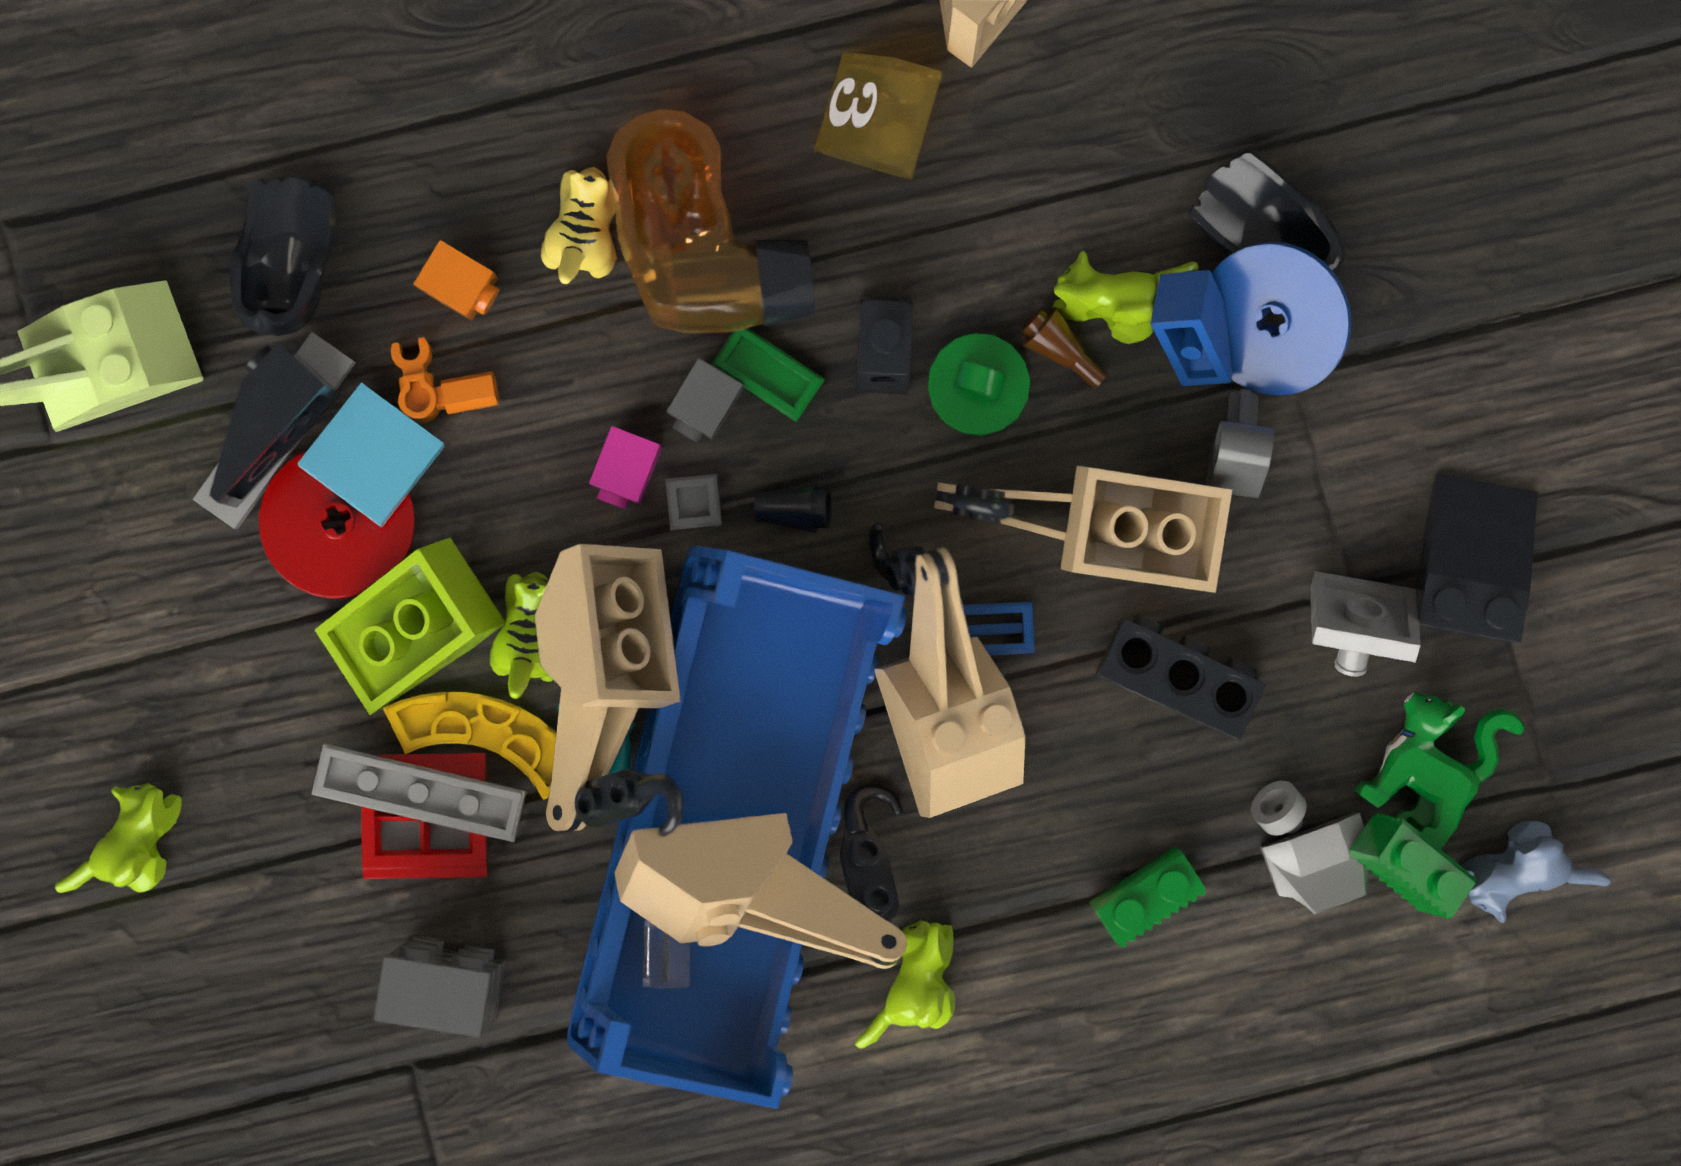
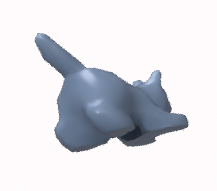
[1461,820,1611,923]

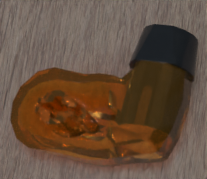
[606,109,816,333]

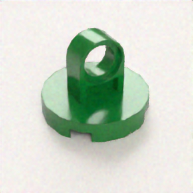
[927,333,1030,437]

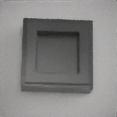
[665,474,722,531]

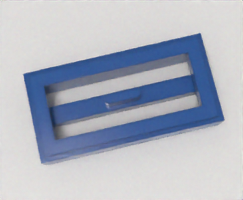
[962,602,1035,655]

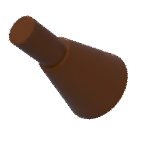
[1021,307,1107,389]

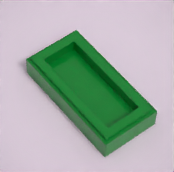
[711,322,825,423]

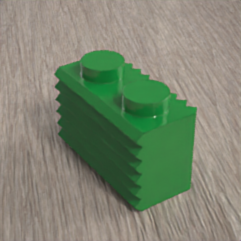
[1349,813,1476,919]
[1089,847,1206,948]

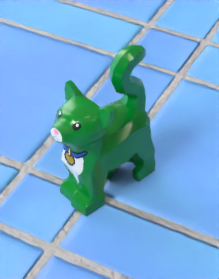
[1354,692,1524,849]

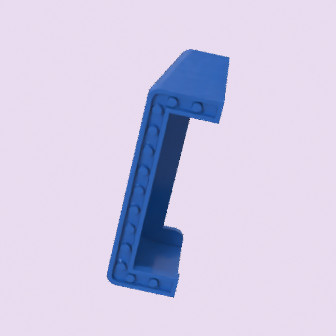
[567,545,907,1109]

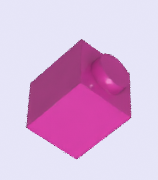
[589,426,662,509]

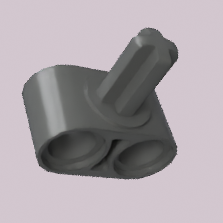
[1206,389,1274,498]

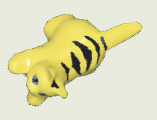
[541,167,625,284]

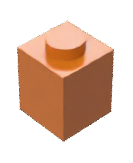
[414,240,500,321]

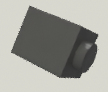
[667,358,744,443]

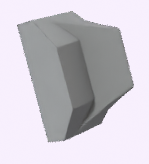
[1260,812,1369,914]

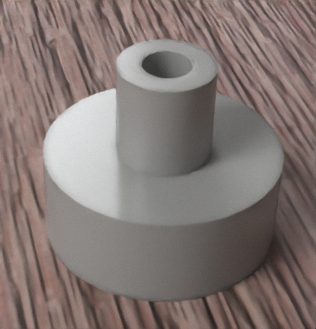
[1251,781,1307,835]

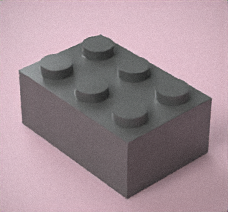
[374,936,506,1037]

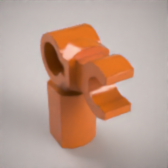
[391,337,500,423]

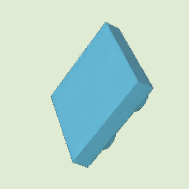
[298,383,445,528]

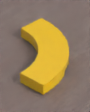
[383,692,557,800]

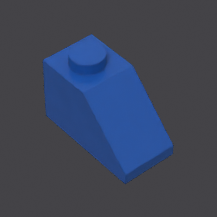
[1151,270,1232,386]

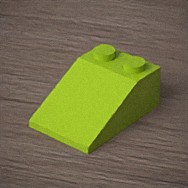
[315,538,506,715]

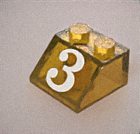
[814,52,943,180]

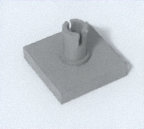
[1310,571,1421,677]

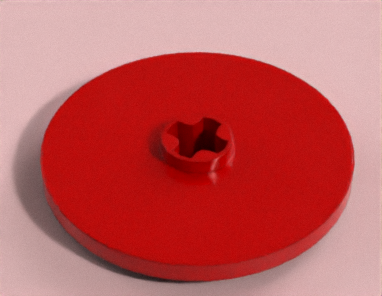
[259,451,415,599]

